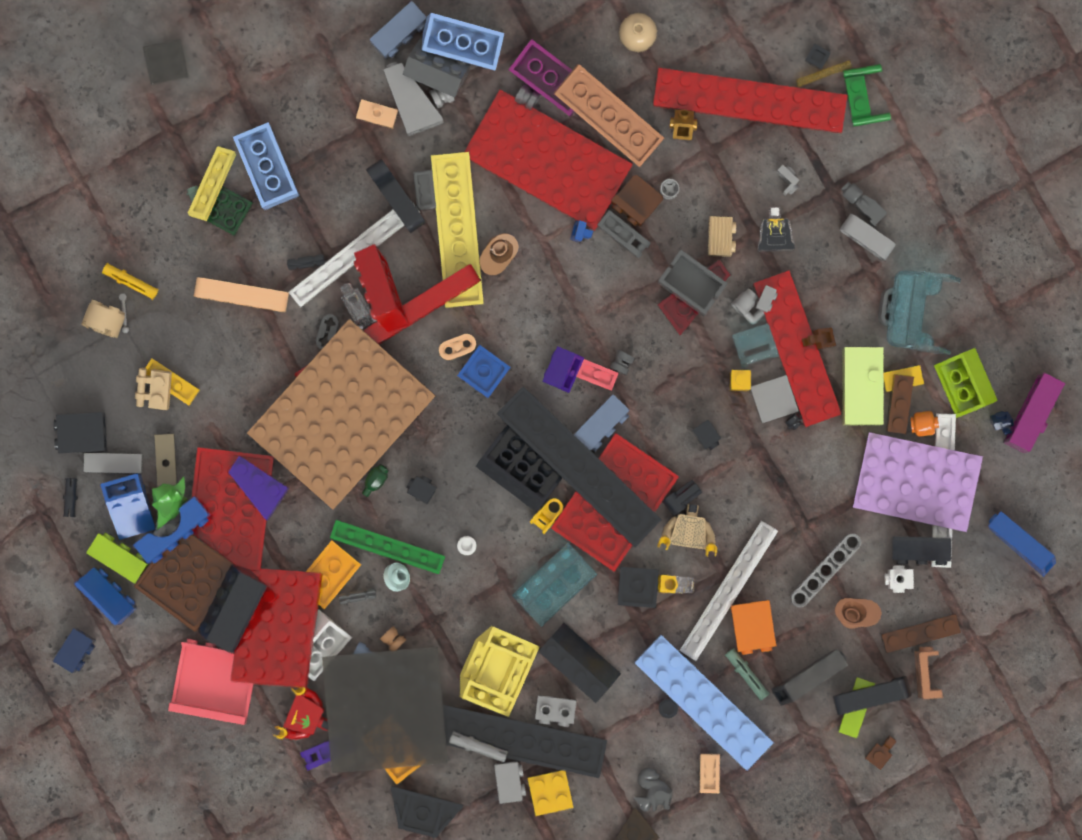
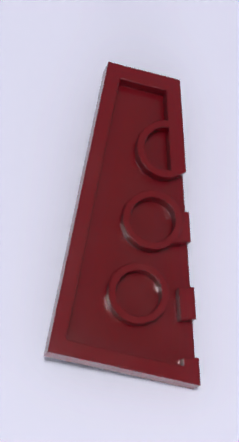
[657,260,730,336]

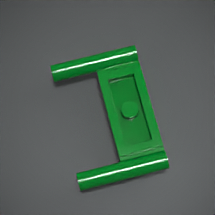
[843,64,891,127]

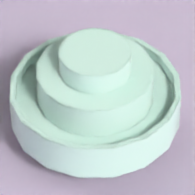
[384,563,410,592]

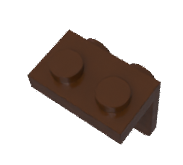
[611,175,663,227]

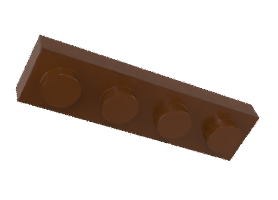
[881,614,961,653]

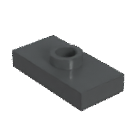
[413,170,436,210]

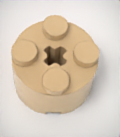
[81,300,125,338]

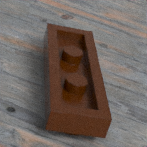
[886,374,914,434]

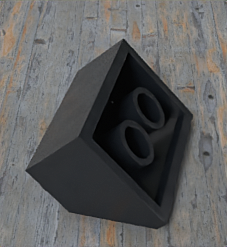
[893,536,952,565]

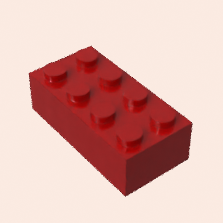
[353,244,408,332]

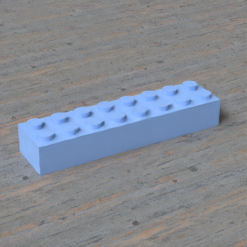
[634,634,774,770]

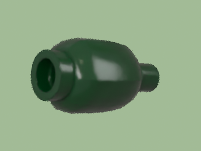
[362,464,389,497]

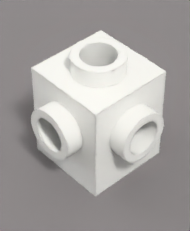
[885,566,914,593]

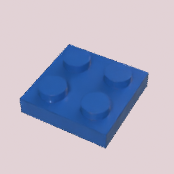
[457,345,511,398]

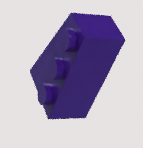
[229,456,290,520]

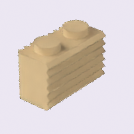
[708,216,736,257]

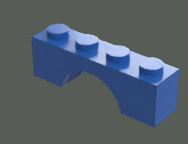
[134,497,210,564]

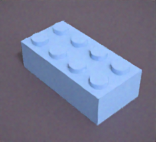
[233,122,300,210]

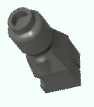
[841,182,887,227]

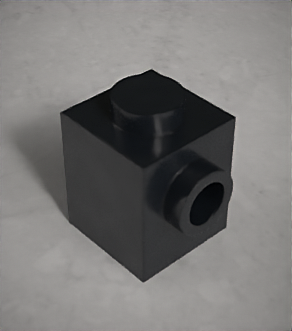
[692,420,721,451]
[406,475,437,504]

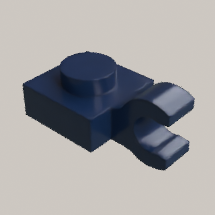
[990,411,1014,435]

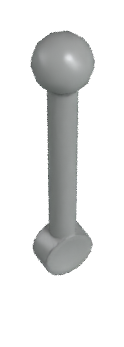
[119,293,129,333]

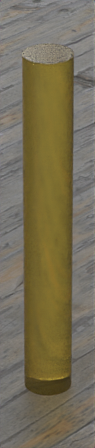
[796,60,852,87]

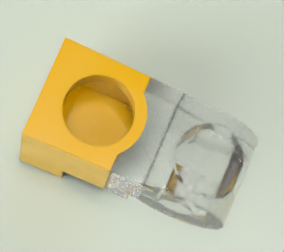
[657,575,695,593]

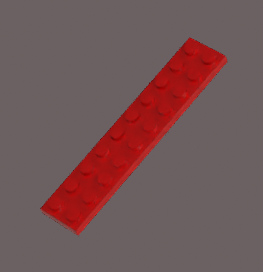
[653,68,847,133]

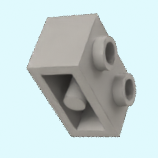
[535,695,576,727]
[495,761,526,804]

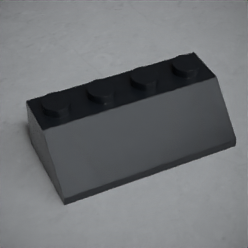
[198,564,267,654]
[538,623,621,703]

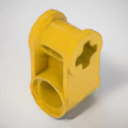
[530,498,563,534]

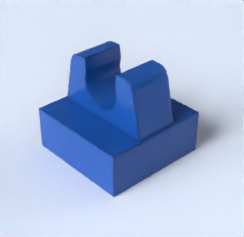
[570,221,593,242]

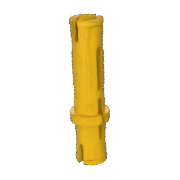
[102,263,159,300]

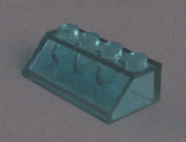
[512,543,598,627]

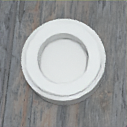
[457,536,477,555]

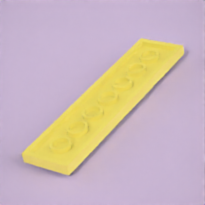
[431,152,484,308]

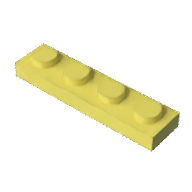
[188,146,236,221]

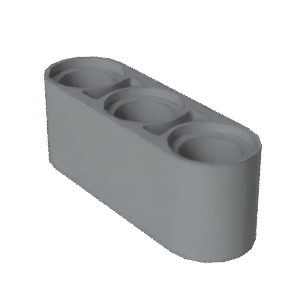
[839,214,896,261]

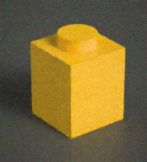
[730,370,751,391]

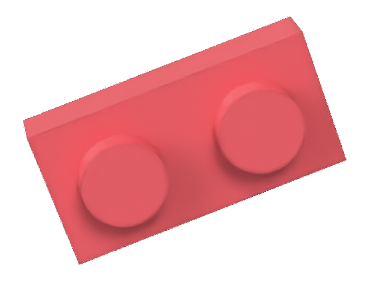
[576,359,618,391]

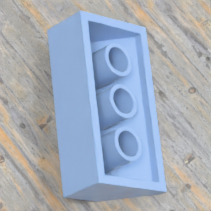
[422,13,504,71]

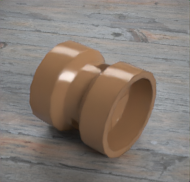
[380,626,406,653]

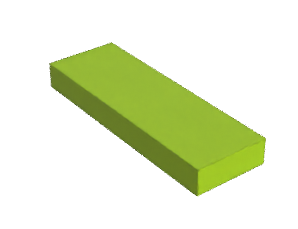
[838,677,875,738]

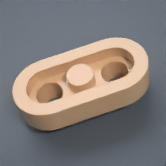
[439,334,476,360]

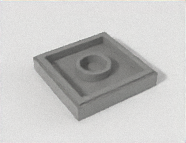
[751,375,799,423]

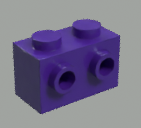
[542,346,584,393]

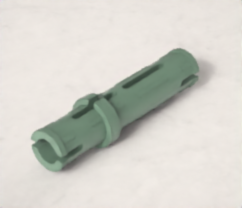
[725,648,770,701]

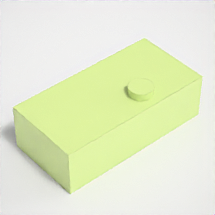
[842,347,884,425]

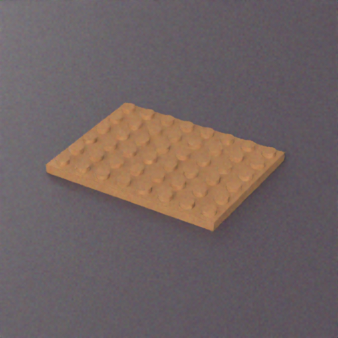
[247,319,436,509]

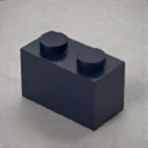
[53,628,96,673]

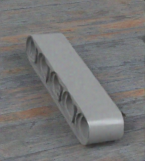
[790,534,861,607]

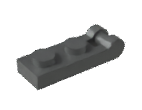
[598,210,651,259]

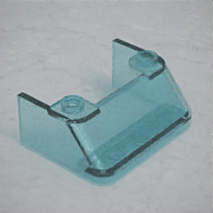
[887,270,961,355]

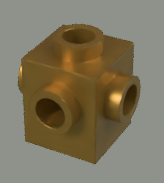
[670,110,697,140]

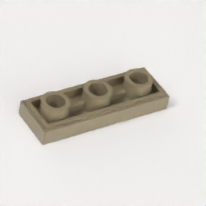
[154,434,177,488]

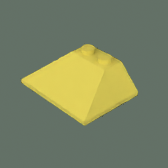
[460,626,540,717]

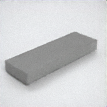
[84,453,143,473]

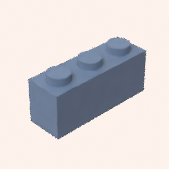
[369,1,427,59]
[574,394,630,452]

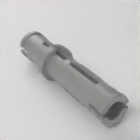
[449,731,508,763]

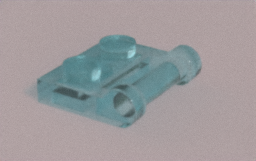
[732,323,779,368]

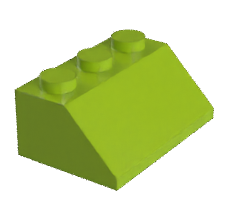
[934,348,998,418]

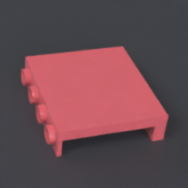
[168,639,254,725]

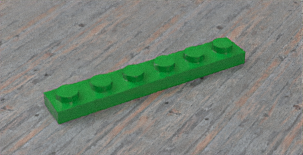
[330,520,445,574]

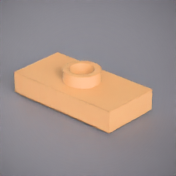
[356,99,398,129]
[700,754,720,793]

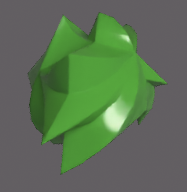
[152,476,188,530]

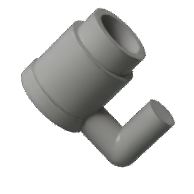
[731,288,764,324]

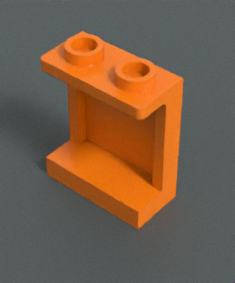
[730,600,776,655]

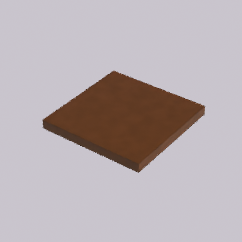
[133,524,235,632]

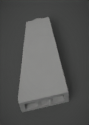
[383,62,444,136]

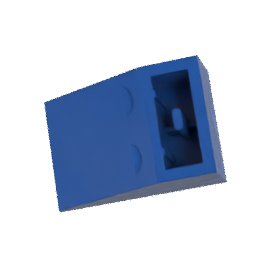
[100,473,156,540]

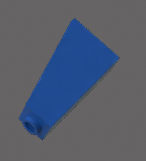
[989,512,1056,577]

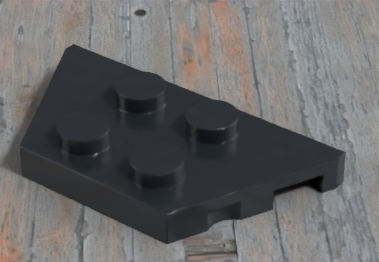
[391,786,463,838]

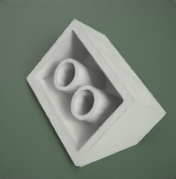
[308,609,352,681]

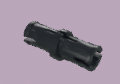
[63,478,78,517]

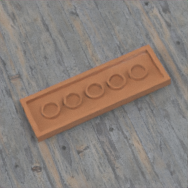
[554,64,664,167]

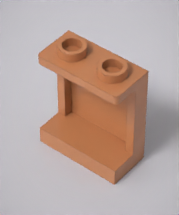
[914,646,943,699]

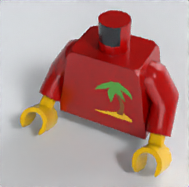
[273,687,332,740]

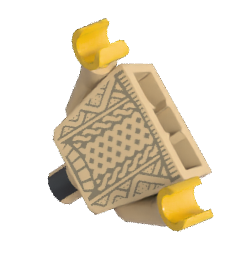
[657,504,717,556]

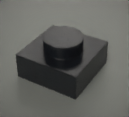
[805,44,831,70]

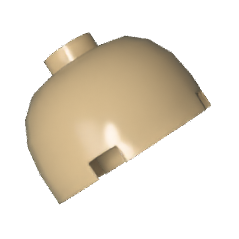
[619,13,657,52]

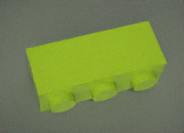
[86,532,149,584]

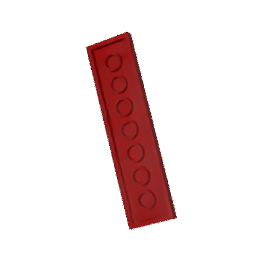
[753,271,841,427]

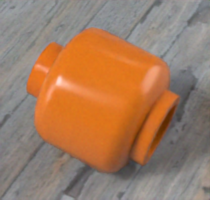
[911,411,939,437]

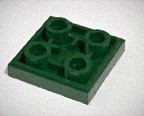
[207,186,253,236]

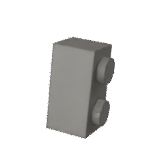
[756,285,778,313]

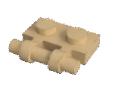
[135,368,172,410]

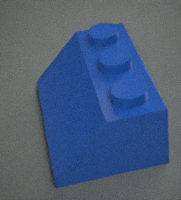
[74,567,137,625]

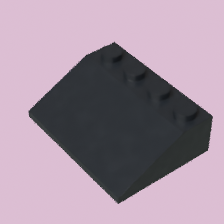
[475,425,563,513]

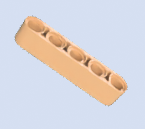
[194,277,289,312]

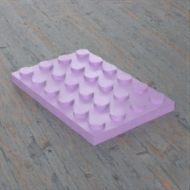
[853,432,983,532]

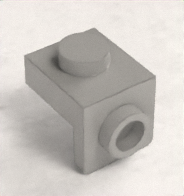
[776,165,799,196]

